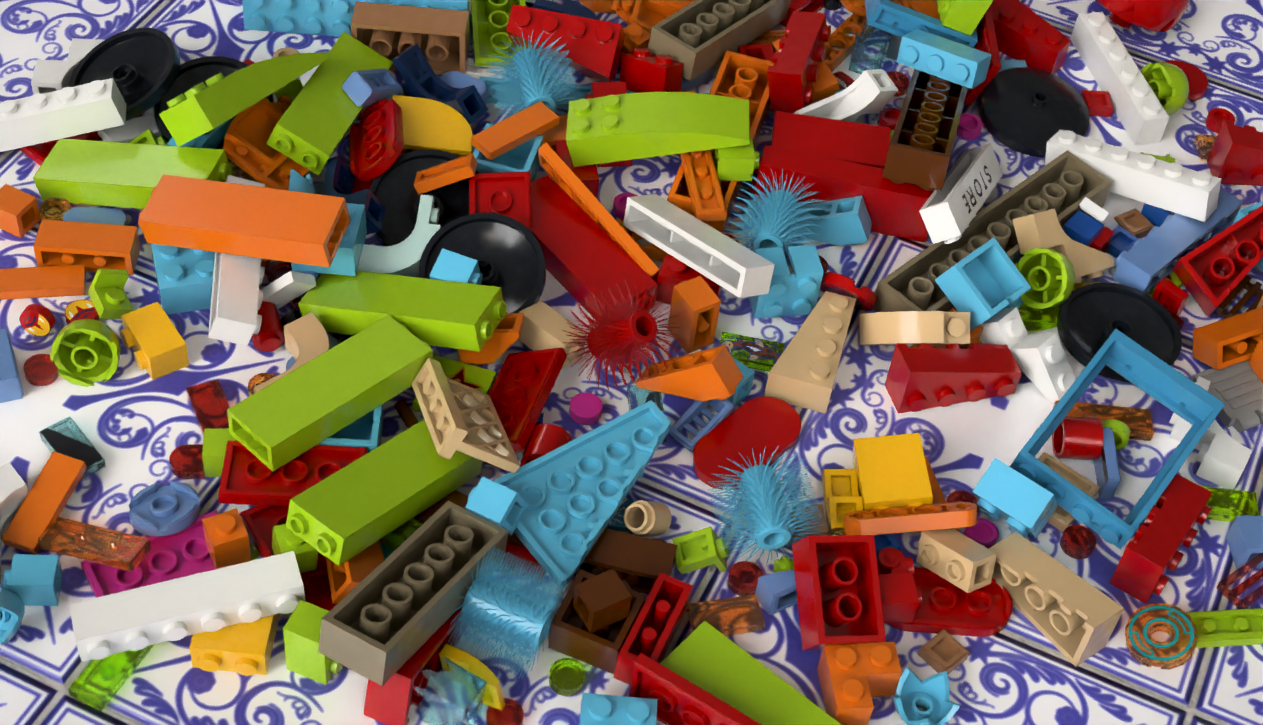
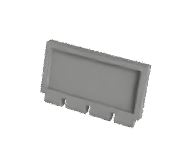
[1191,359,1263,432]

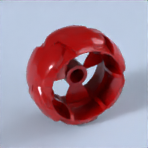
[1096,0,1190,32]

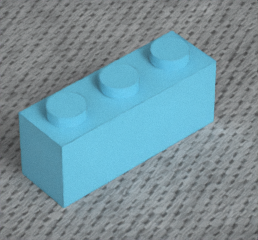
[897,28,992,89]

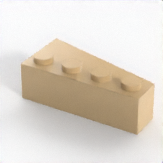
[764,291,856,414]
[989,532,1124,667]

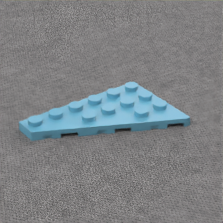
[494,400,671,589]

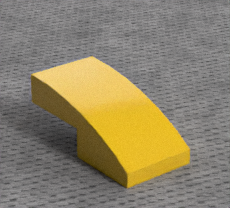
[821,469,863,531]
[439,644,505,710]

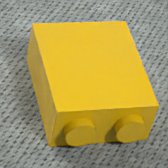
[853,433,933,512]
[189,613,281,676]

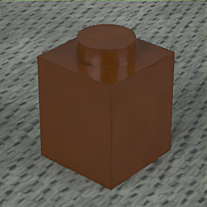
[573,569,633,633]

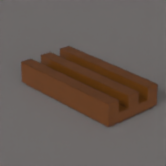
[1215,275,1263,319]

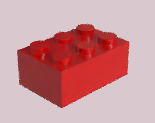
[792,535,886,651]

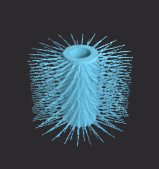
[486,30,583,121]
[725,168,825,269]
[708,446,825,567]
[448,547,567,679]

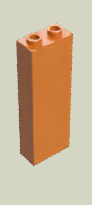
[138,174,351,268]

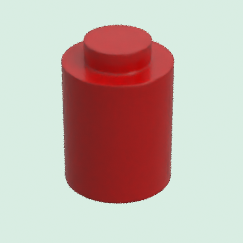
[251,301,285,352]

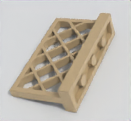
[411,357,520,474]

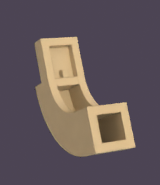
[859,311,970,345]
[254,312,329,393]

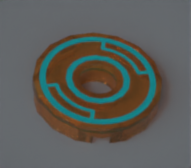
[1125,603,1197,670]

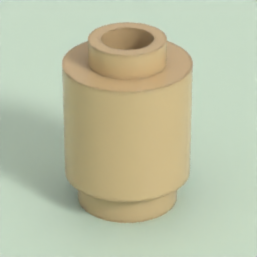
[624,500,672,536]

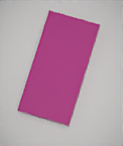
[80,510,218,598]

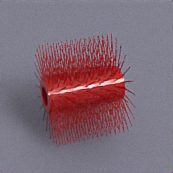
[562,279,681,390]

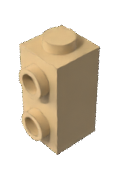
[518,301,587,369]
[916,528,997,593]

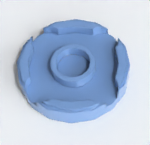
[129,481,201,536]

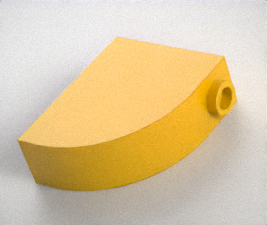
[392,95,473,157]

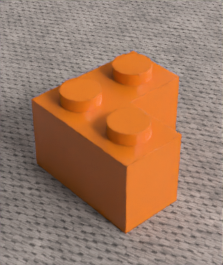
[817,642,902,725]

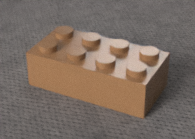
[351,1,469,75]

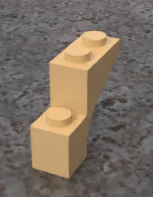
[1012,208,1114,284]

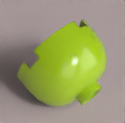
[1140,62,1189,116]
[1015,248,1076,309]
[50,318,121,387]

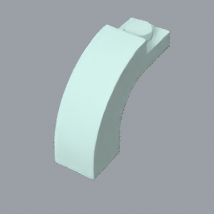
[357,194,441,277]

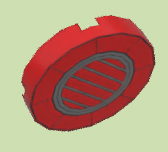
[820,272,878,311]

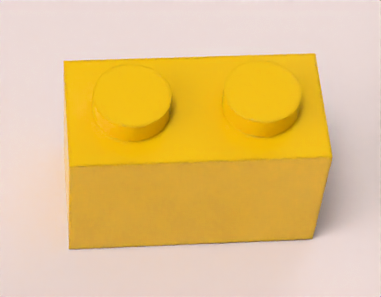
[119,302,189,380]

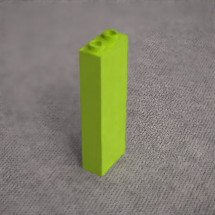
[266,32,393,176]
[33,139,233,209]
[298,270,507,352]
[227,315,433,472]
[286,419,483,566]
[660,621,842,725]

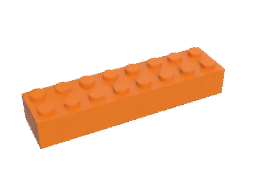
[667,50,774,233]

